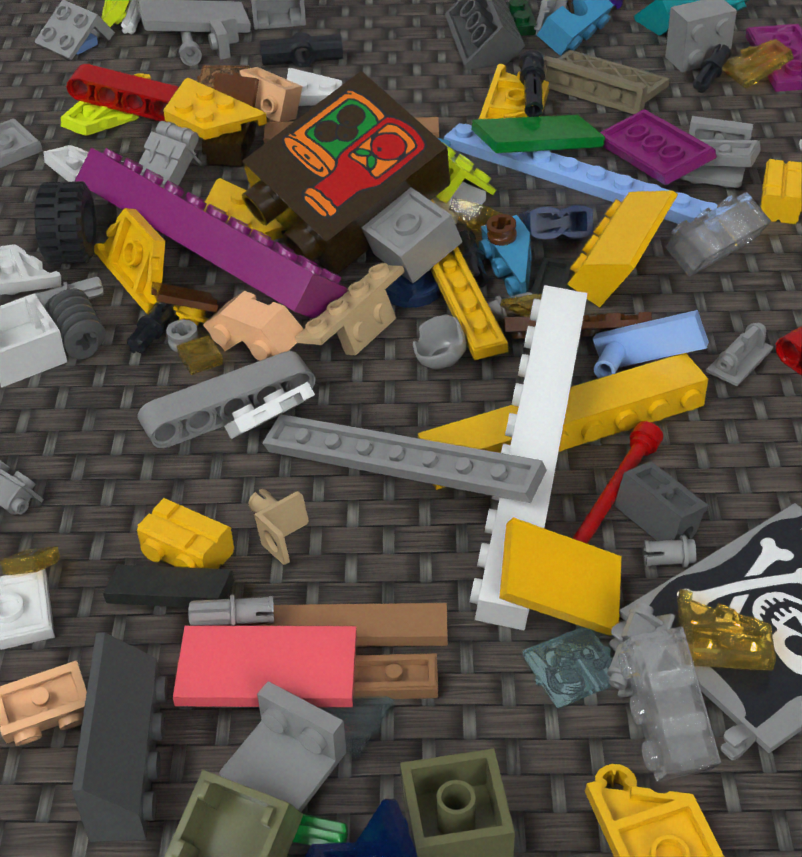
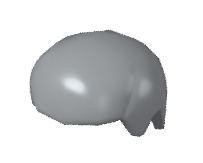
[413,315,467,369]

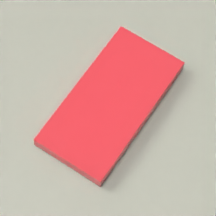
[173,626,357,707]

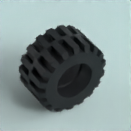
[34,181,96,264]

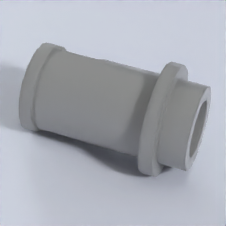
[643,535,696,568]

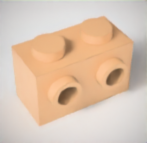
[240,67,303,122]

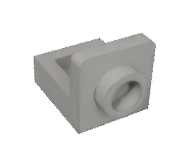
[208,16,239,60]

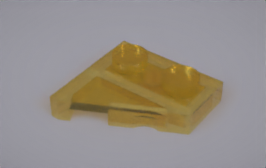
[722,39,794,89]
[449,197,503,232]
[677,589,776,670]

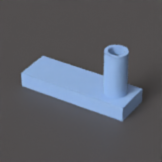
[592,310,709,378]

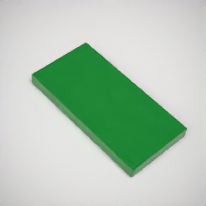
[471,115,605,153]

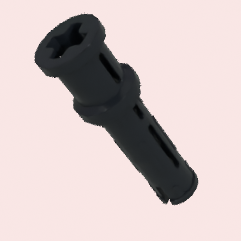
[519,50,545,117]

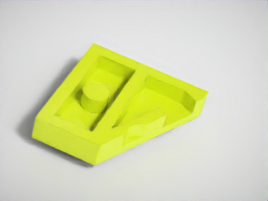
[61,101,139,136]

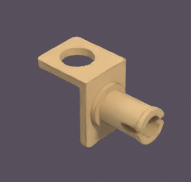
[249,489,309,565]

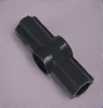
[260,32,343,67]

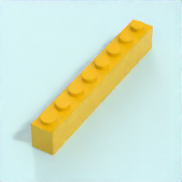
[418,353,708,490]

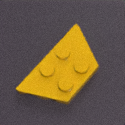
[479,64,549,119]
[163,78,267,140]
[205,178,286,240]
[94,208,165,314]
[585,781,724,857]

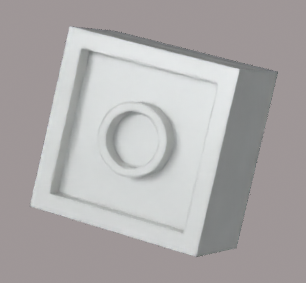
[0,293,67,387]

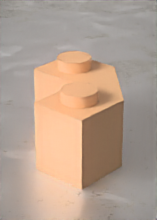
[203,291,303,361]

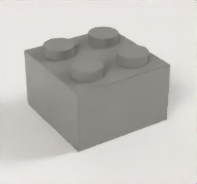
[665,0,737,72]

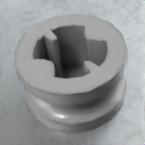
[166,319,199,352]

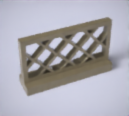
[543,50,670,114]

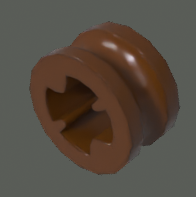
[486,214,517,246]

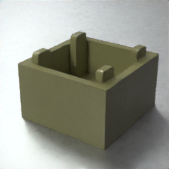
[164,769,303,857]

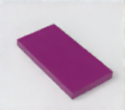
[745,24,802,92]
[600,109,717,185]

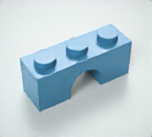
[537,0,614,56]

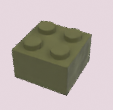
[400,748,515,857]

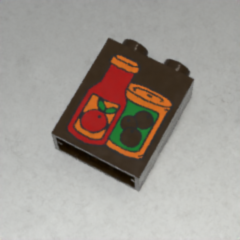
[242,71,450,274]

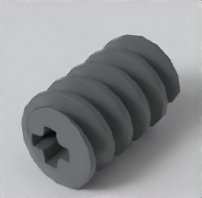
[45,288,106,359]

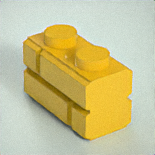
[759,159,802,224]
[137,498,234,569]

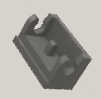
[614,461,709,541]

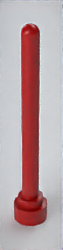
[572,421,664,544]

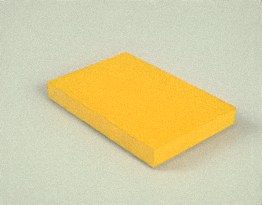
[499,517,622,636]

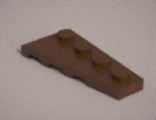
[503,312,652,339]

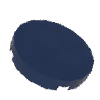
[385,270,442,308]

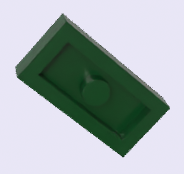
[506,0,537,36]

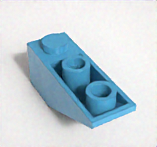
[479,215,532,297]

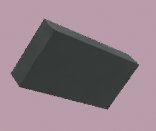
[531,258,574,300]

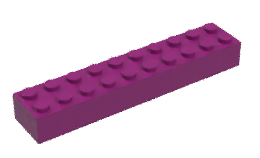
[75,147,349,319]

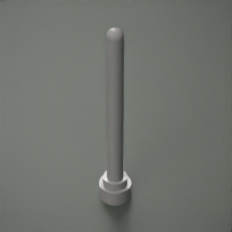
[179,31,202,66]

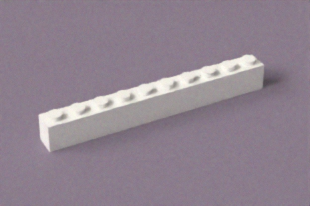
[469,285,588,630]

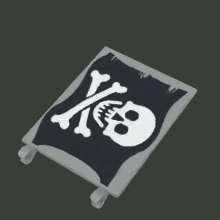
[609,503,802,760]

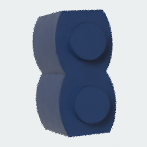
[519,205,594,241]

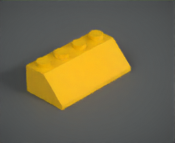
[567,190,678,308]

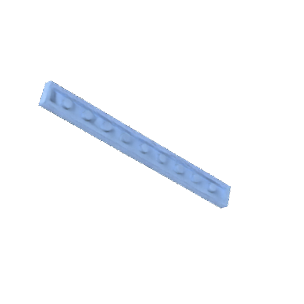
[444,123,730,236]

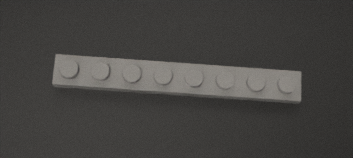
[263,414,547,503]

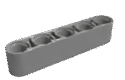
[138,351,316,448]

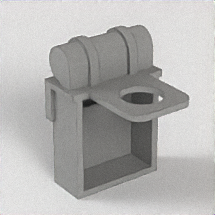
[139,121,202,185]

